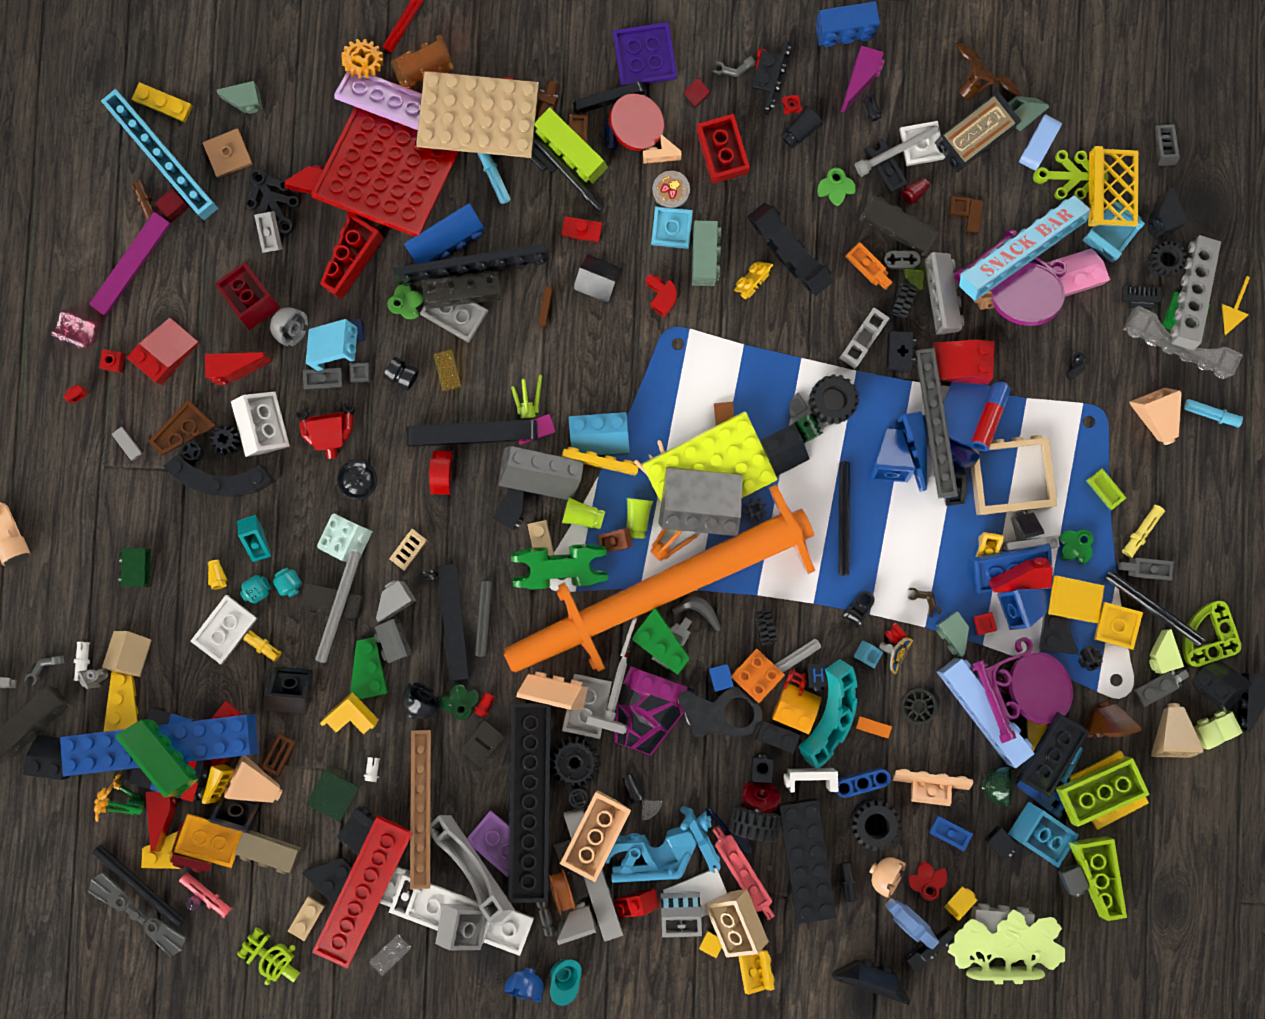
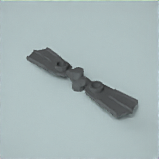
[88,872,186,957]

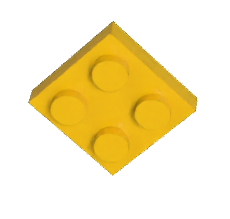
[1094,602,1143,650]

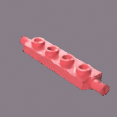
[712,826,775,920]

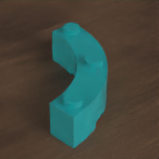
[798,659,857,769]

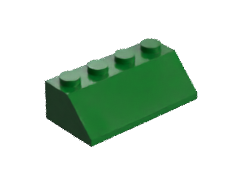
[115,719,198,798]

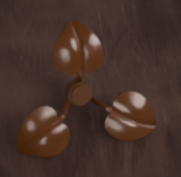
[954,42,1021,100]

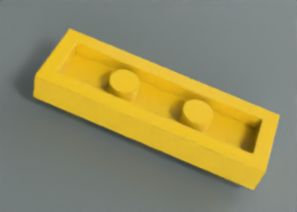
[132,82,193,123]

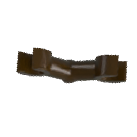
[907,588,941,618]

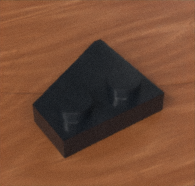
[1039,612,1078,655]

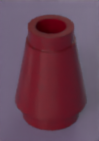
[902,178,930,204]

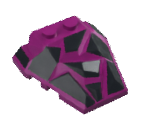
[615,665,695,756]

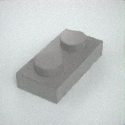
[254,211,282,253]

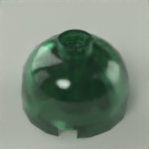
[982,767,1012,806]

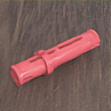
[179,872,232,918]

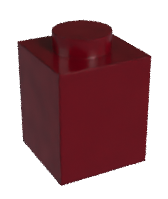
[155,189,189,222]

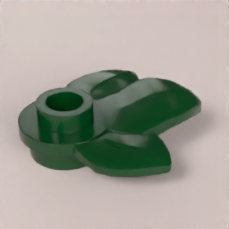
[440,682,479,720]

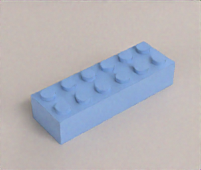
[937,658,1034,768]

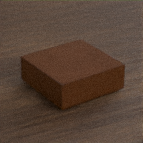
[949,195,971,218]

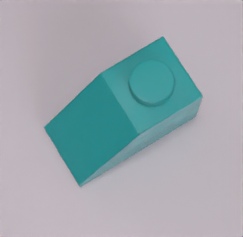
[237,515,271,562]

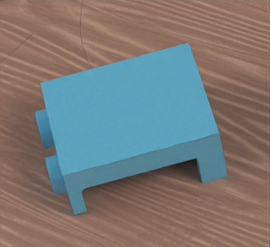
[1082,201,1145,263]
[306,319,358,371]

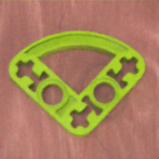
[1182,601,1242,667]

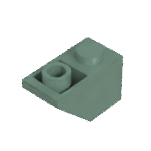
[1008,96,1049,131]
[935,611,969,657]

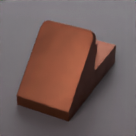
[598,528,633,553]

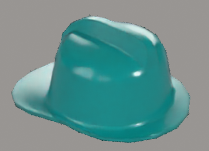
[550,959,582,1006]

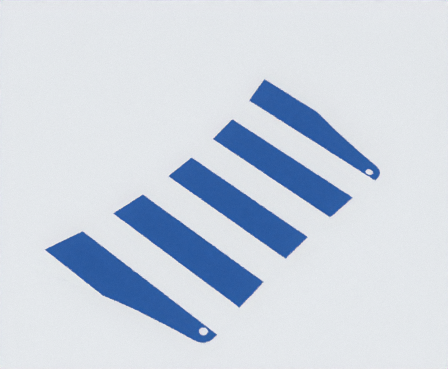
[550,327,1134,699]

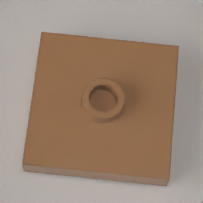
[203,128,253,178]

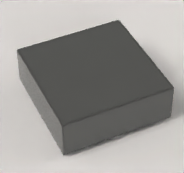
[350,362,370,383]

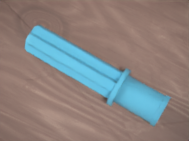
[478,153,510,204]
[1184,399,1243,428]

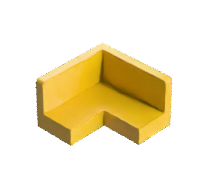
[320,692,379,734]

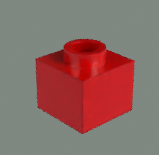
[99,349,126,373]

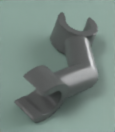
[713,56,756,77]
[24,656,65,686]

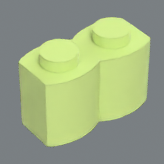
[1193,710,1243,749]

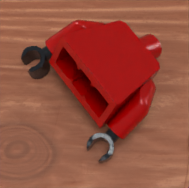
[296,403,356,459]

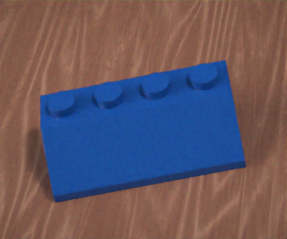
[404,203,485,264]

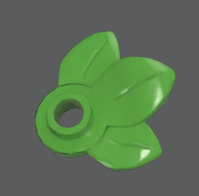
[818,168,855,206]
[388,284,425,319]

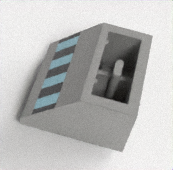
[661,892,702,937]

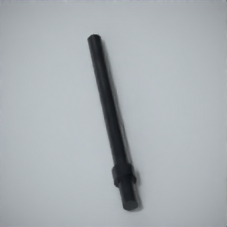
[533,132,604,212]

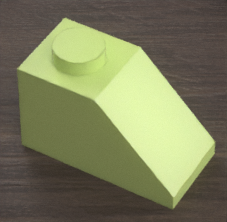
[1149,629,1184,674]

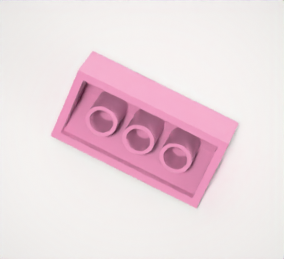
[1046,248,1110,296]

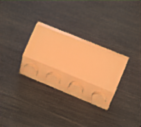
[560,790,631,882]

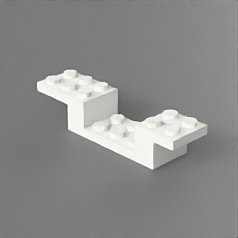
[379,866,534,956]

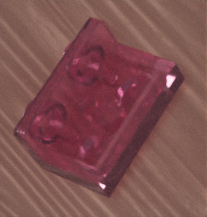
[51,309,98,348]

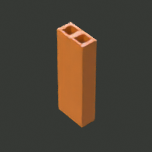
[856,716,892,738]

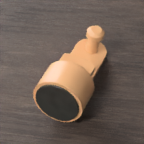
[0,503,31,566]

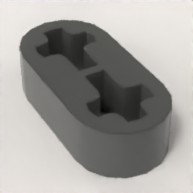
[883,251,920,270]

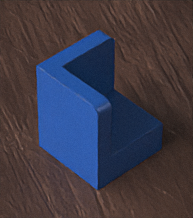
[708,664,734,692]

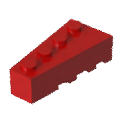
[320,212,385,300]

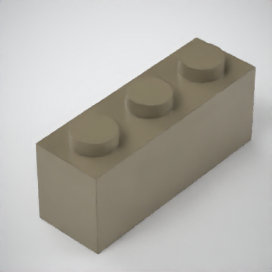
[235,830,302,874]

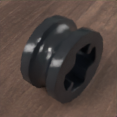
[420,570,439,581]

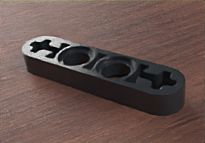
[573,82,646,114]

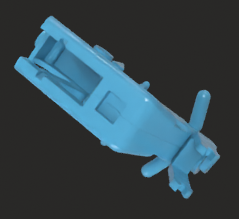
[606,806,721,883]

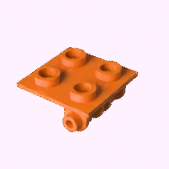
[731,648,785,703]

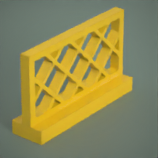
[1088,146,1138,227]

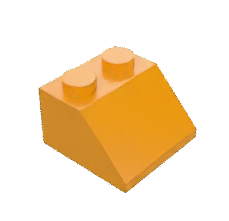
[771,683,822,734]

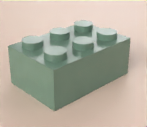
[692,221,721,286]

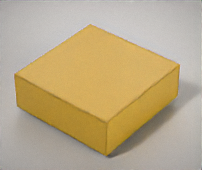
[699,931,722,958]

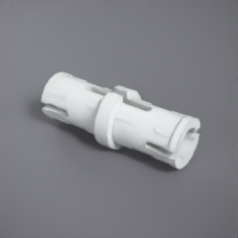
[74,642,90,681]

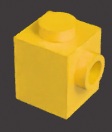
[944,886,977,921]

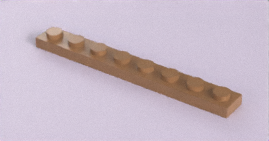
[410,730,431,890]

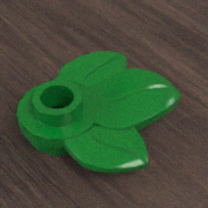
[1059,529,1094,565]

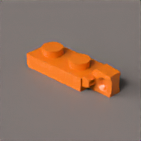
[845,242,893,290]

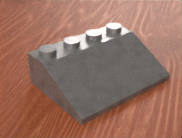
[658,467,742,536]

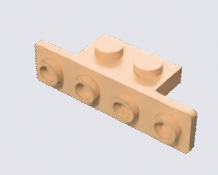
[893,769,973,806]

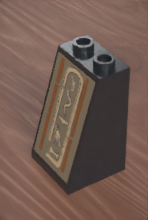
[935,91,1021,172]

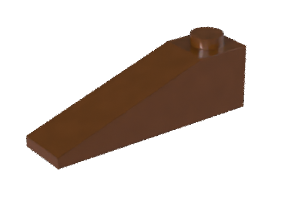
[1083,701,1142,738]

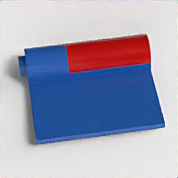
[944,381,1011,452]

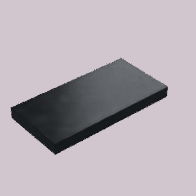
[1017,712,1090,797]

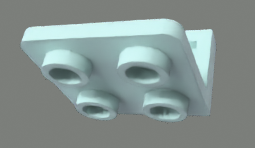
[317,514,373,562]

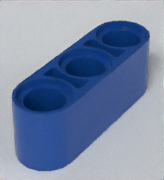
[836,768,891,798]

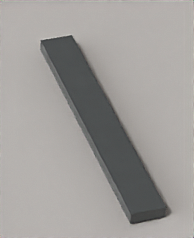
[915,348,958,499]

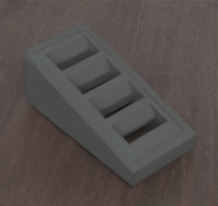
[1155,124,1180,166]

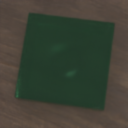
[306,770,359,823]

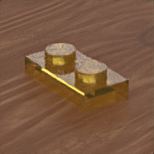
[433,349,462,392]

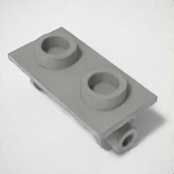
[78,669,108,689]

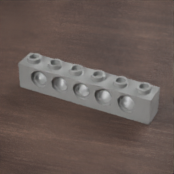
[1171,235,1221,350]

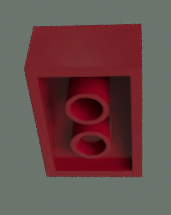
[214,262,280,330]

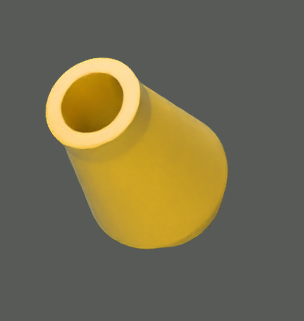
[208,560,228,590]

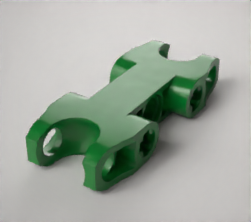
[511,544,608,590]

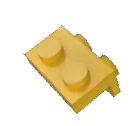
[738,950,775,994]

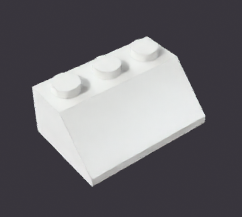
[231,392,290,457]

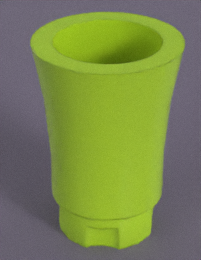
[562,497,605,529]
[626,498,653,539]

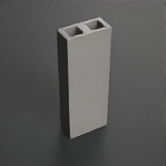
[112,427,143,461]

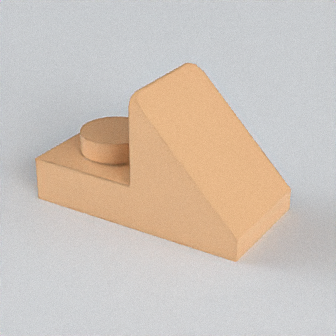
[643,135,682,163]

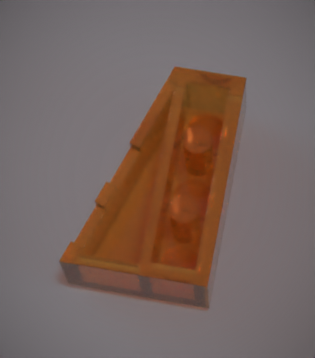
[391,35,454,88]

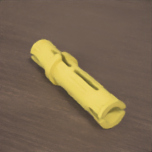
[1122,505,1165,558]

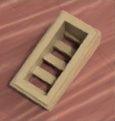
[390,529,428,571]

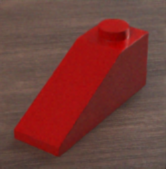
[988,557,1053,593]
[146,791,178,852]

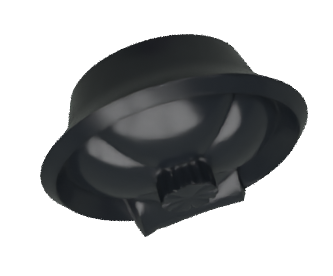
[337,459,377,500]

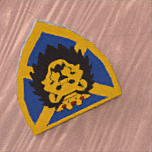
[879,637,913,674]

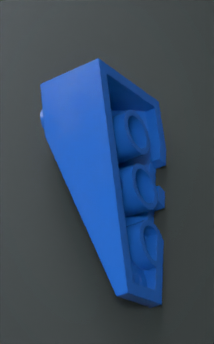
[896,411,927,492]

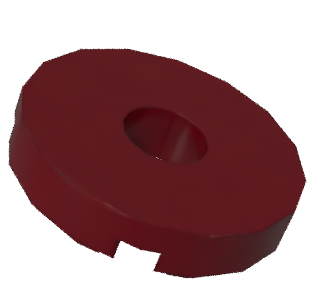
[742,781,781,813]

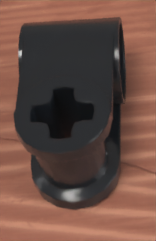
[842,591,875,628]

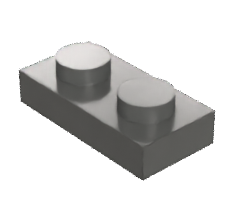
[303,368,343,390]

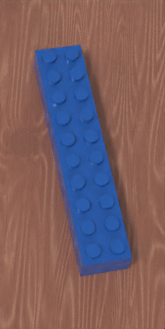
[60,714,259,776]

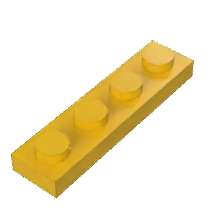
[561,447,639,476]

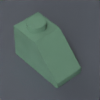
[217,81,263,114]

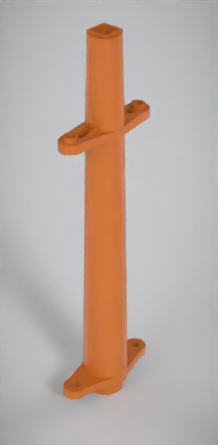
[504,485,815,672]

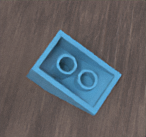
[1008,802,1079,868]

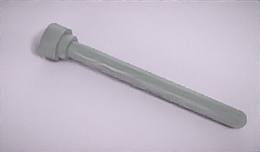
[855,126,939,177]

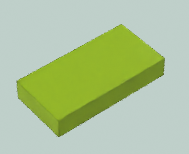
[1086,468,1126,510]

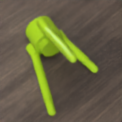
[511,375,542,419]

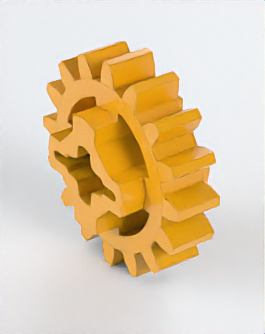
[342,39,383,79]

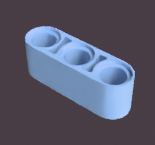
[1019,114,1062,171]

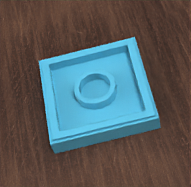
[651,206,693,249]

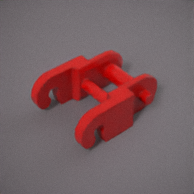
[783,668,807,696]

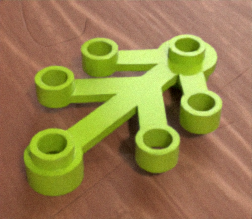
[1033,150,1109,200]

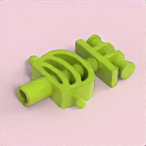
[237,927,300,985]

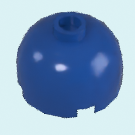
[504,968,544,1002]

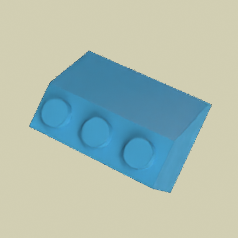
[569,412,630,455]

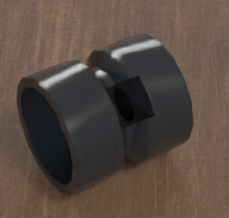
[384,357,419,391]

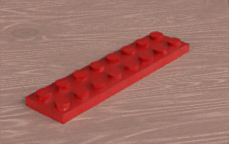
[312,815,413,969]

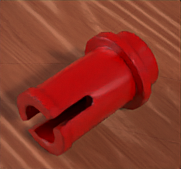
[474,692,496,718]

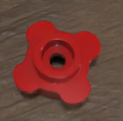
[782,95,802,115]

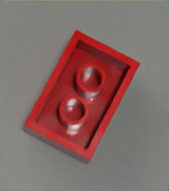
[696,114,750,184]

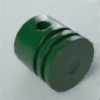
[793,413,823,444]

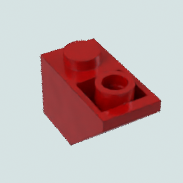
[613,888,660,918]

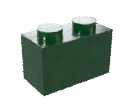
[119,548,151,587]

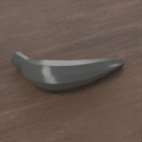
[672,596,721,632]

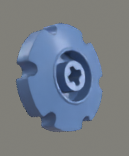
[885,897,939,949]

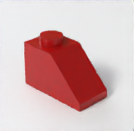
[285,165,324,194]

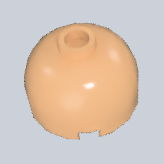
[870,857,906,899]

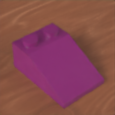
[841,46,885,113]

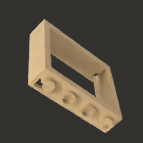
[968,435,1057,516]

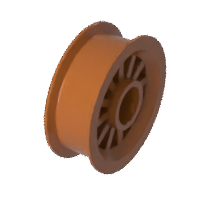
[548,868,575,915]

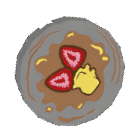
[652,171,690,208]

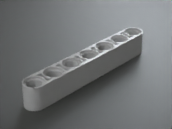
[564,807,624,942]

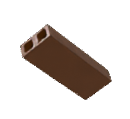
[966,199,983,234]

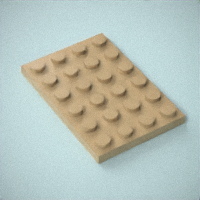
[416,71,539,158]

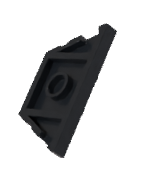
[302,857,353,905]

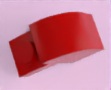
[645,274,677,318]
[429,450,453,495]

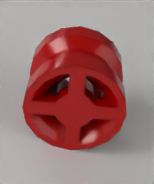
[884,623,908,645]

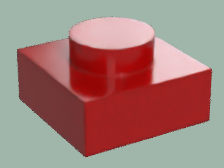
[63,385,89,404]
[972,612,997,636]

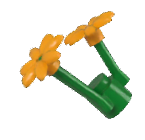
[94,772,145,821]

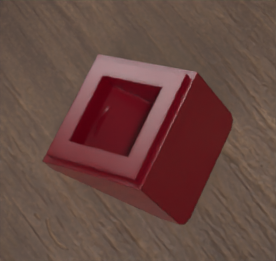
[683,78,710,107]

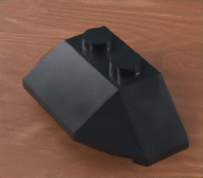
[832,959,910,1005]

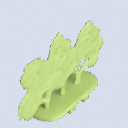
[948,909,1065,984]

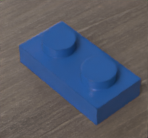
[928,815,973,851]

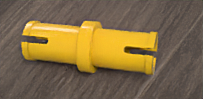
[243,630,282,662]

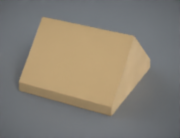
[102,631,152,677]

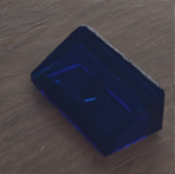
[949,439,980,468]

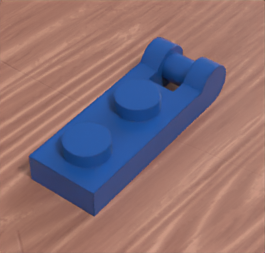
[1015,780,1065,819]

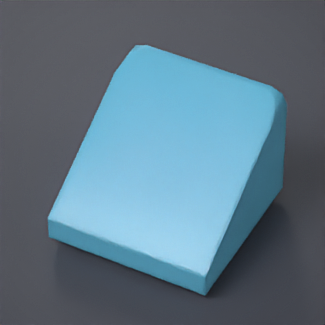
[854,641,883,668]

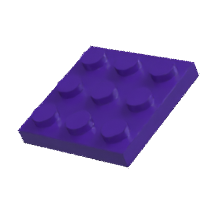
[613,22,677,87]

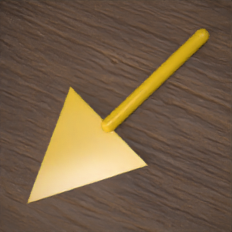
[1222,276,1250,335]

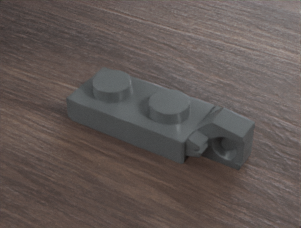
[1117,558,1174,581]
[1134,669,1190,707]

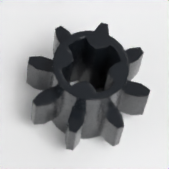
[744,497,767,520]
[1078,647,1103,671]

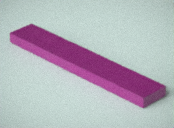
[89,212,171,316]

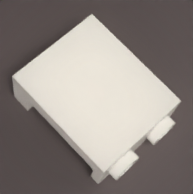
[784,768,838,792]

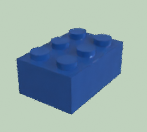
[815,1,880,47]

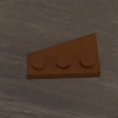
[148,400,217,455]

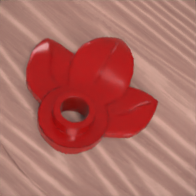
[909,861,947,901]

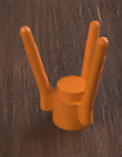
[650,529,697,561]

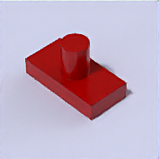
[561,216,602,243]

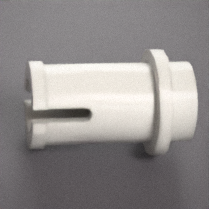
[364,757,380,782]

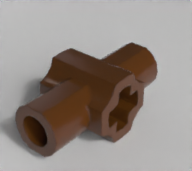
[536,81,559,119]

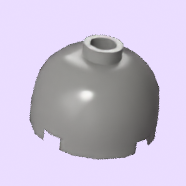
[270,307,308,346]

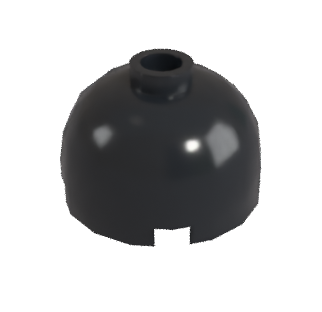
[401,682,442,719]

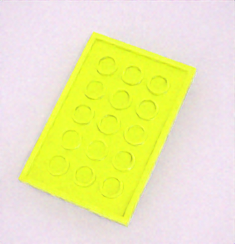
[642,411,778,532]

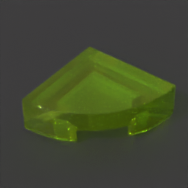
[904,269,924,291]

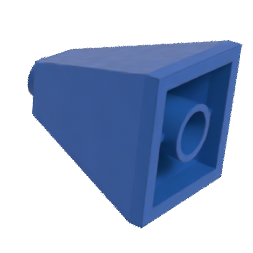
[870,426,915,483]
[997,588,1052,630]

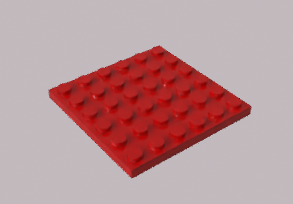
[311,107,460,237]

